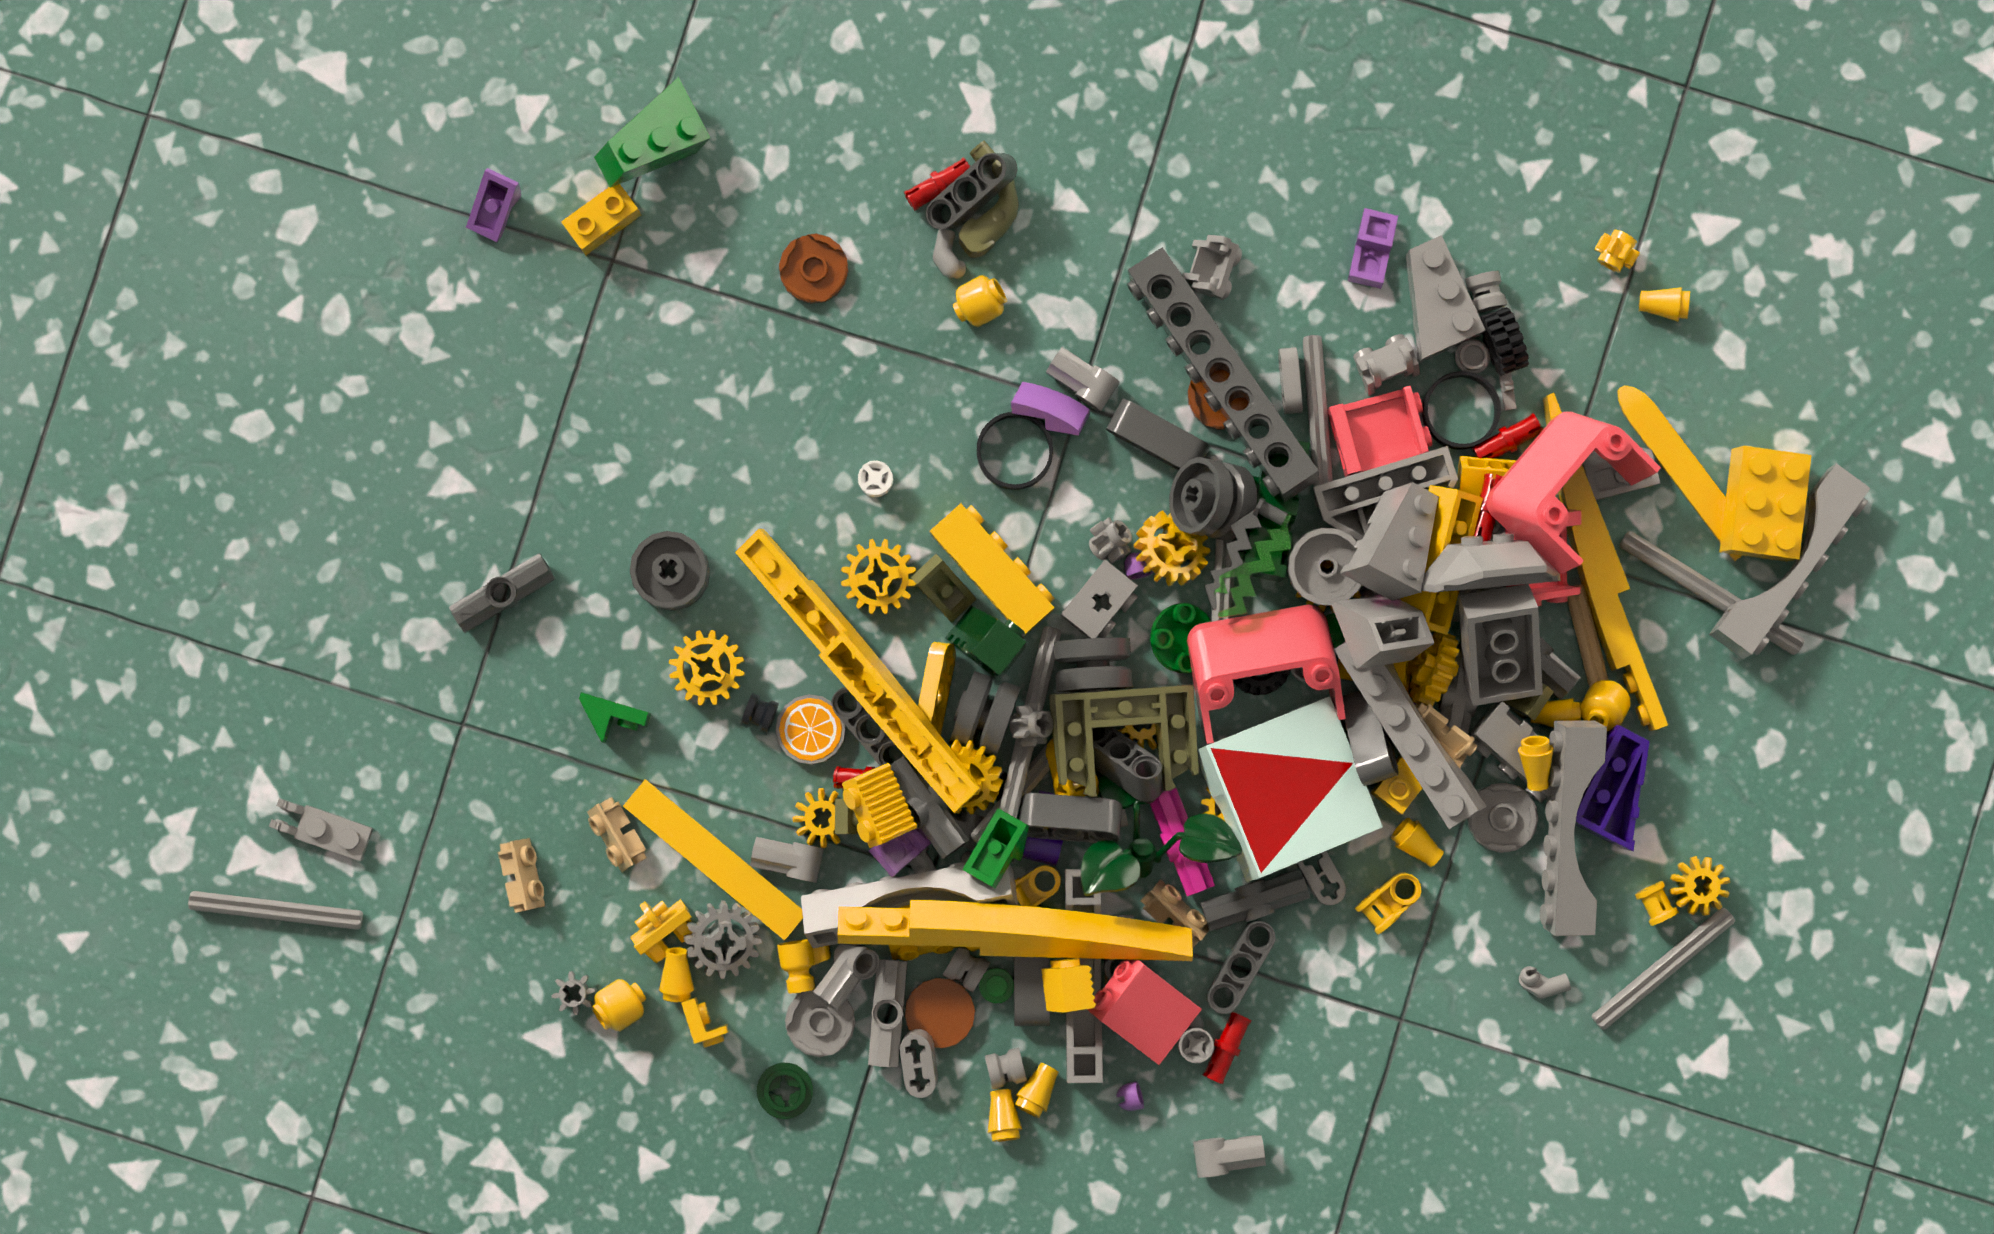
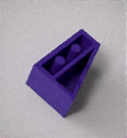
[1575,725,1650,852]

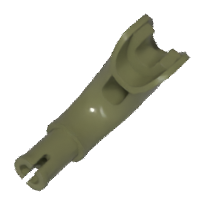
[959,140,1019,258]

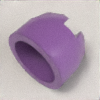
[1124,552,1154,580]
[1116,1081,1144,1111]

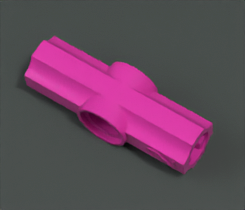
[1150,788,1215,896]

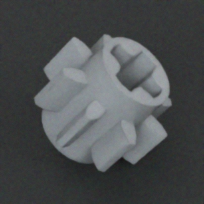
[1089,517,1132,563]
[1009,703,1053,747]
[551,971,597,1015]

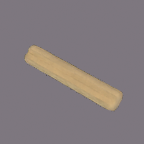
[1568,584,1609,686]

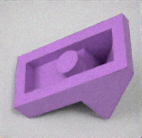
[466,168,521,242]

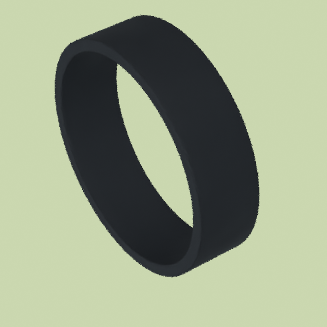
[1422,371,1501,450]
[977,412,1053,490]

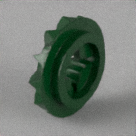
[757,1062,813,1119]

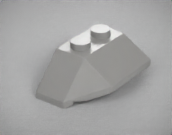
[1313,446,1458,541]
[1421,533,1561,593]

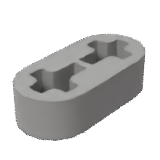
[1278,347,1302,414]
[1296,851,1346,906]
[900,1029,938,1098]

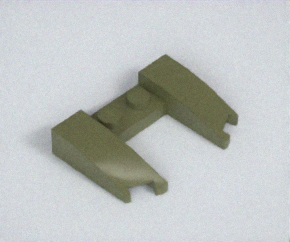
[1049,685,1199,797]

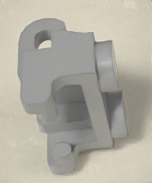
[1183,235,1242,300]
[1353,334,1420,396]

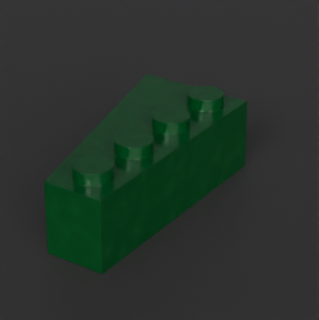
[1238,440,1310,582]
[945,606,1027,681]

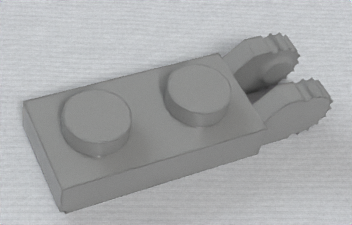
[269,798,374,861]

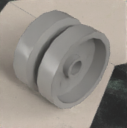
[1287,528,1361,605]

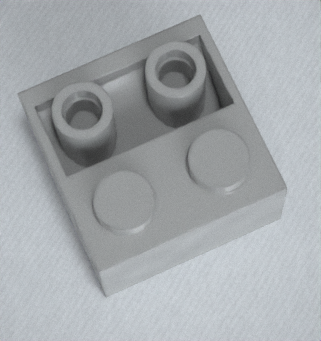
[1332,595,1435,669]

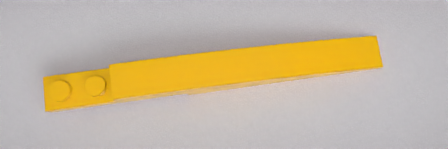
[1543,393,1668,731]
[735,529,981,813]
[837,900,1193,961]

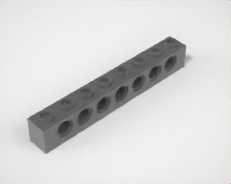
[1127,247,1319,503]

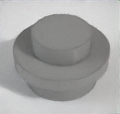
[1455,339,1490,374]

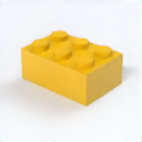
[1719,446,1812,562]

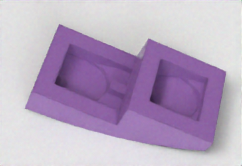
[1347,208,1398,289]
[1011,382,1090,436]
[869,829,931,877]

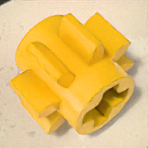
[1594,229,1640,273]

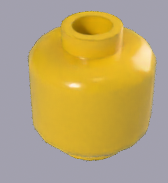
[953,275,1007,327]
[1580,680,1631,732]
[591,979,646,1031]

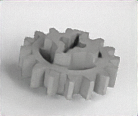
[684,900,762,979]

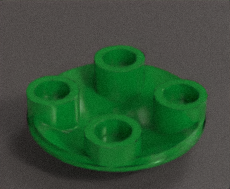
[1150,603,1211,673]

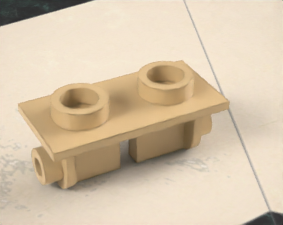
[1415,702,1478,768]
[587,797,647,872]
[498,838,545,913]
[1140,879,1209,947]

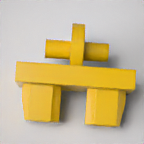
[630,899,693,963]

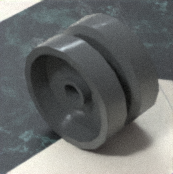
[1169,457,1257,541]
[630,531,710,611]
[1054,638,1133,692]
[949,671,1021,757]

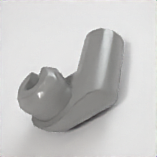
[933,229,966,279]
[1519,966,1571,999]

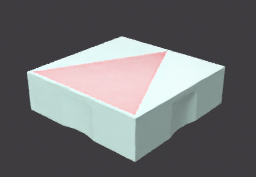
[1197,696,1383,882]

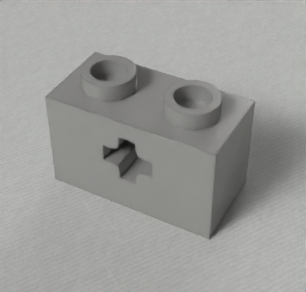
[1061,560,1138,639]

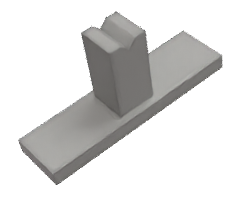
[1498,373,1517,411]

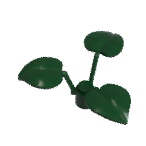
[1080,774,1242,896]

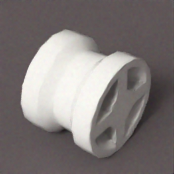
[858,461,893,498]

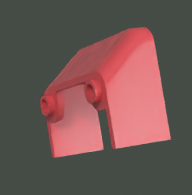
[1486,412,1661,575]
[1187,604,1346,744]

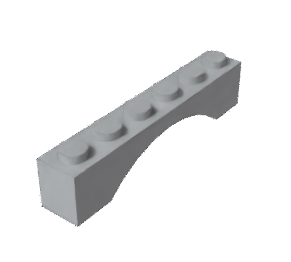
[1709,463,1870,659]
[1334,642,1486,829]
[1540,720,1607,936]
[801,863,1018,948]
[1065,869,1103,1083]

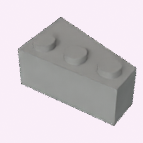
[1406,235,1485,363]
[1340,482,1439,601]
[1468,701,1553,803]

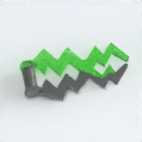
[1204,498,1293,618]

